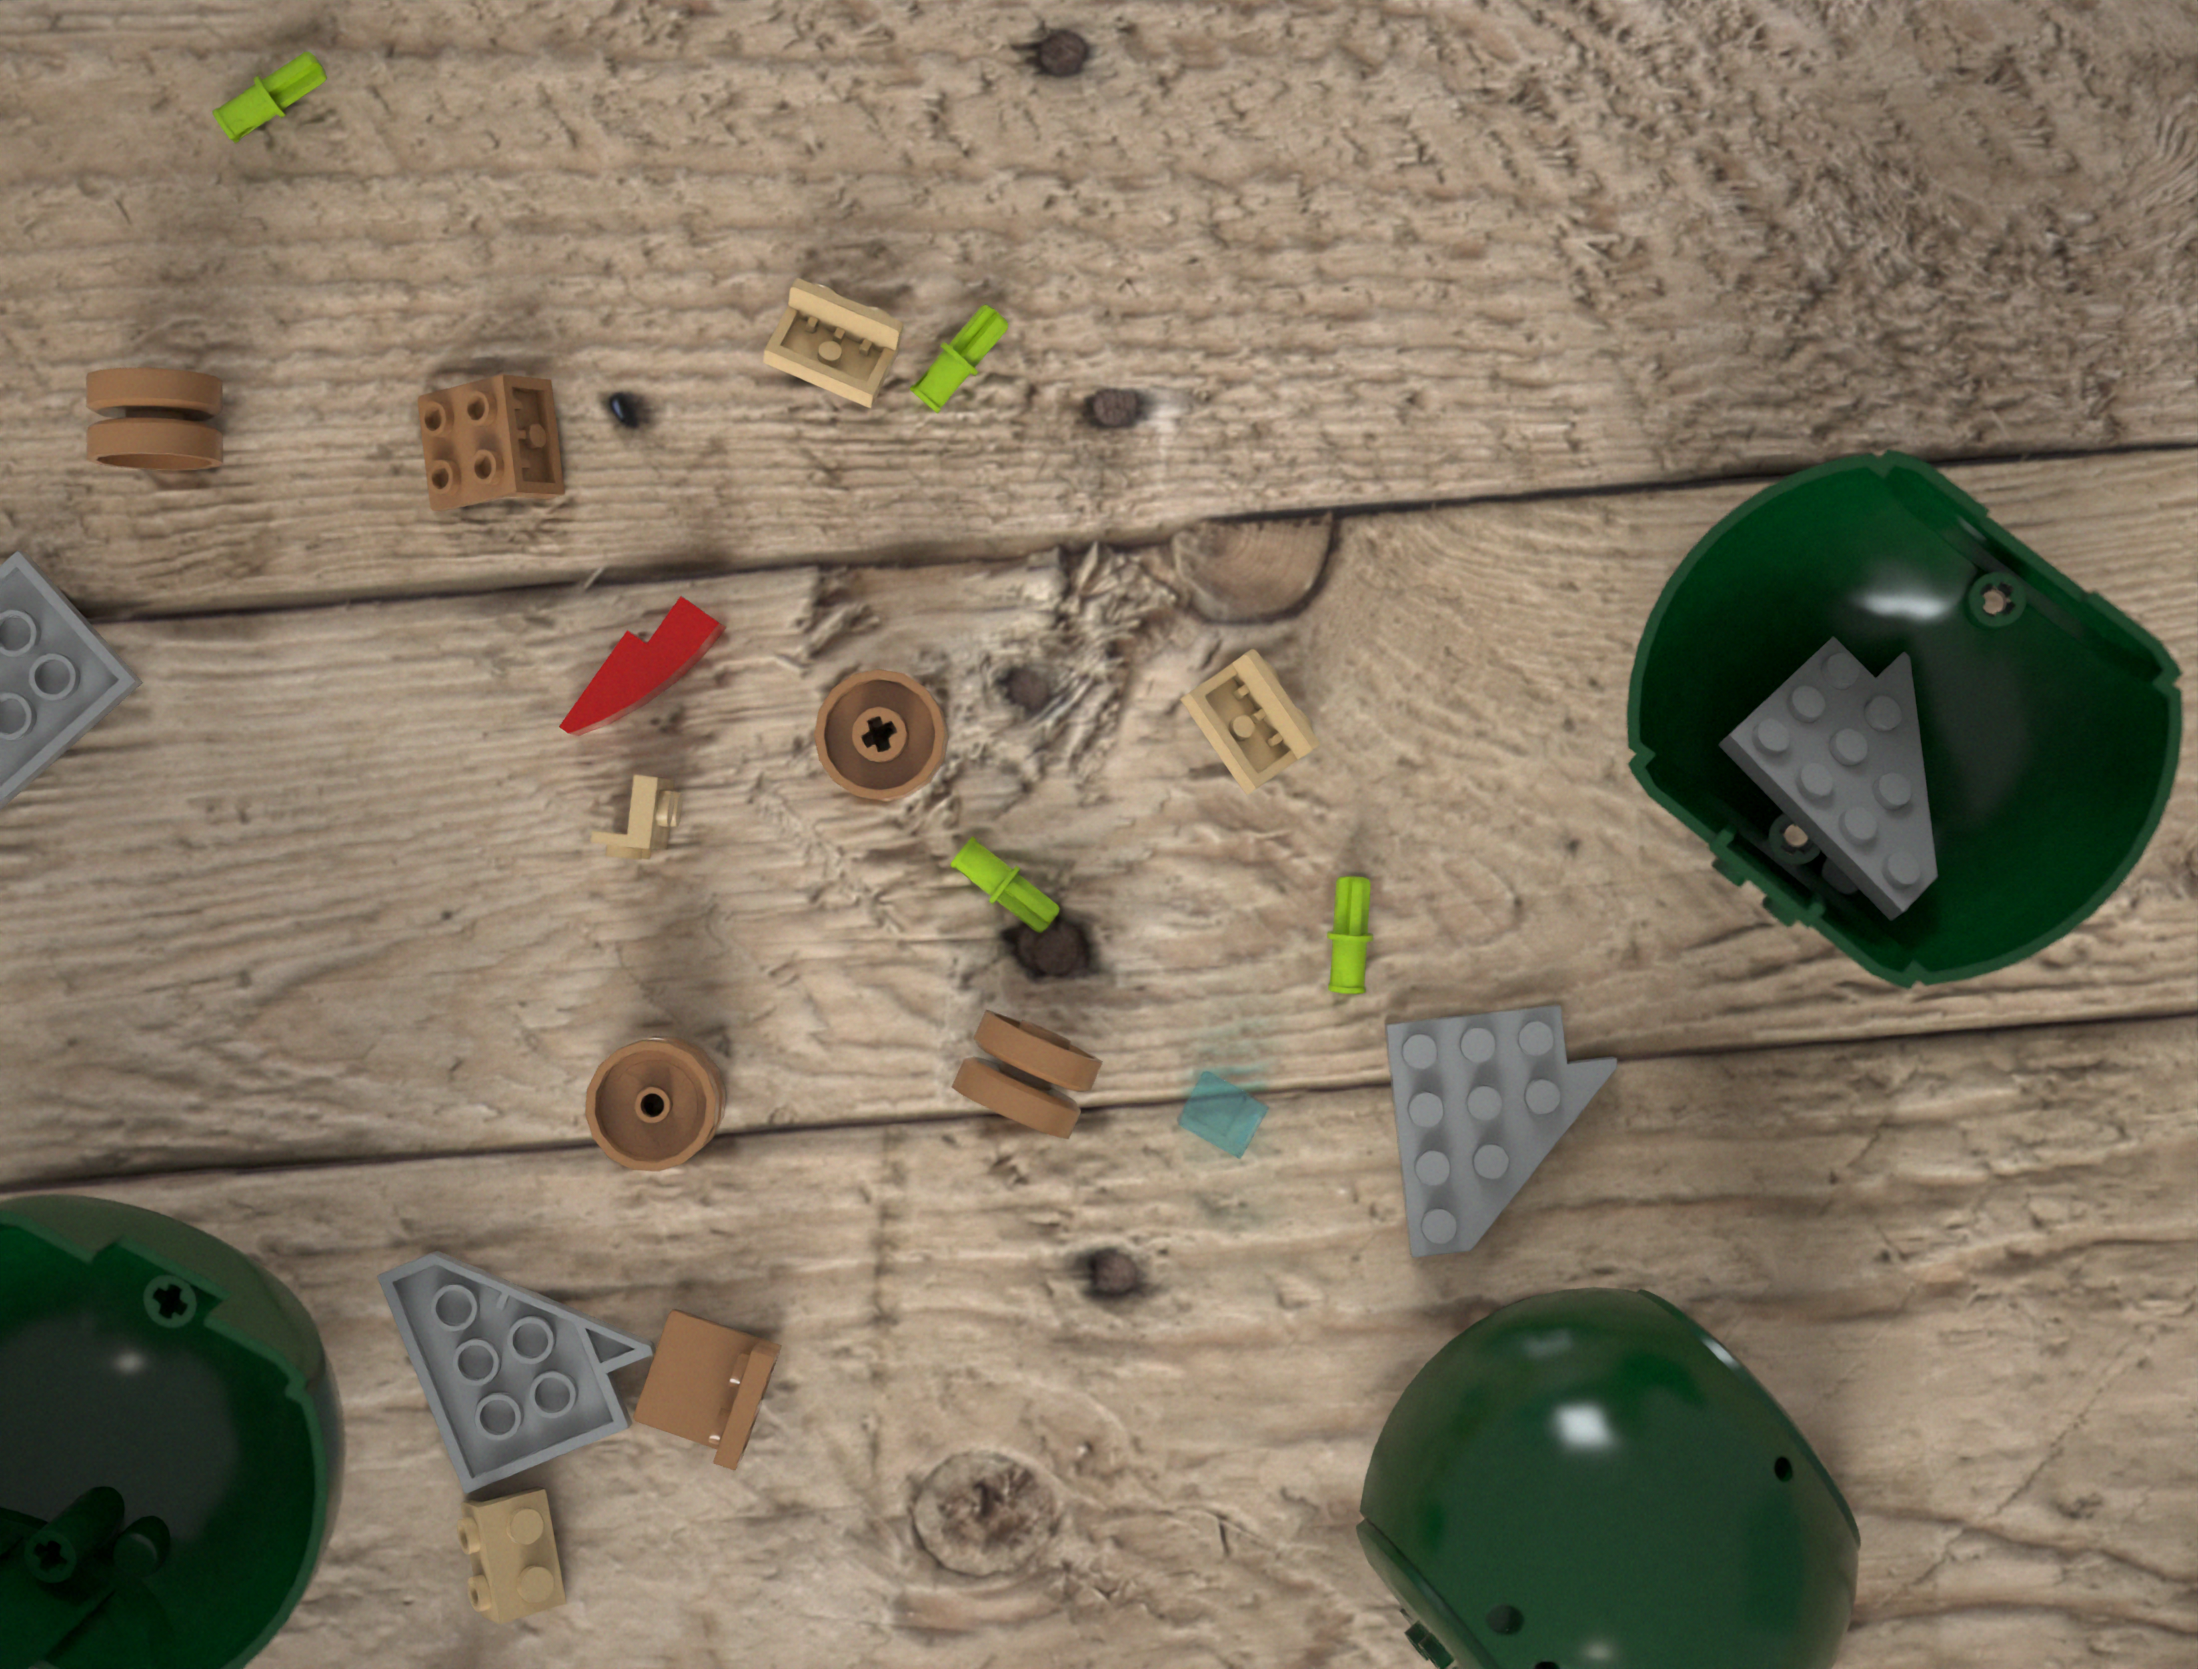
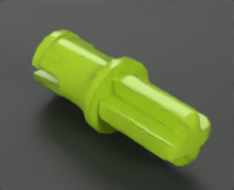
[212,52,327,144]
[909,304,1008,414]
[950,836,1060,933]
[1327,876,1374,994]

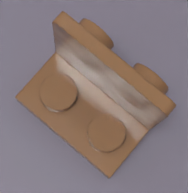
[418,374,565,511]
[633,1309,782,1471]

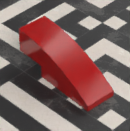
[559,596,727,736]

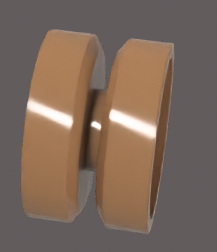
[86,368,223,470]
[814,669,949,802]
[952,1010,1103,1139]
[585,1036,726,1172]

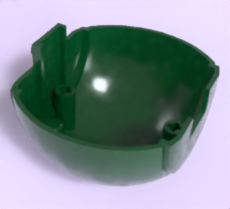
[1627,449,2183,989]
[0,1194,346,1669]
[1356,1287,1861,1669]

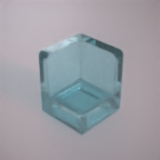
[1177,1071,1269,1159]

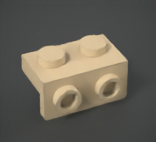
[763,278,903,408]
[1180,649,1320,795]
[591,775,682,860]
[457,1486,567,1624]

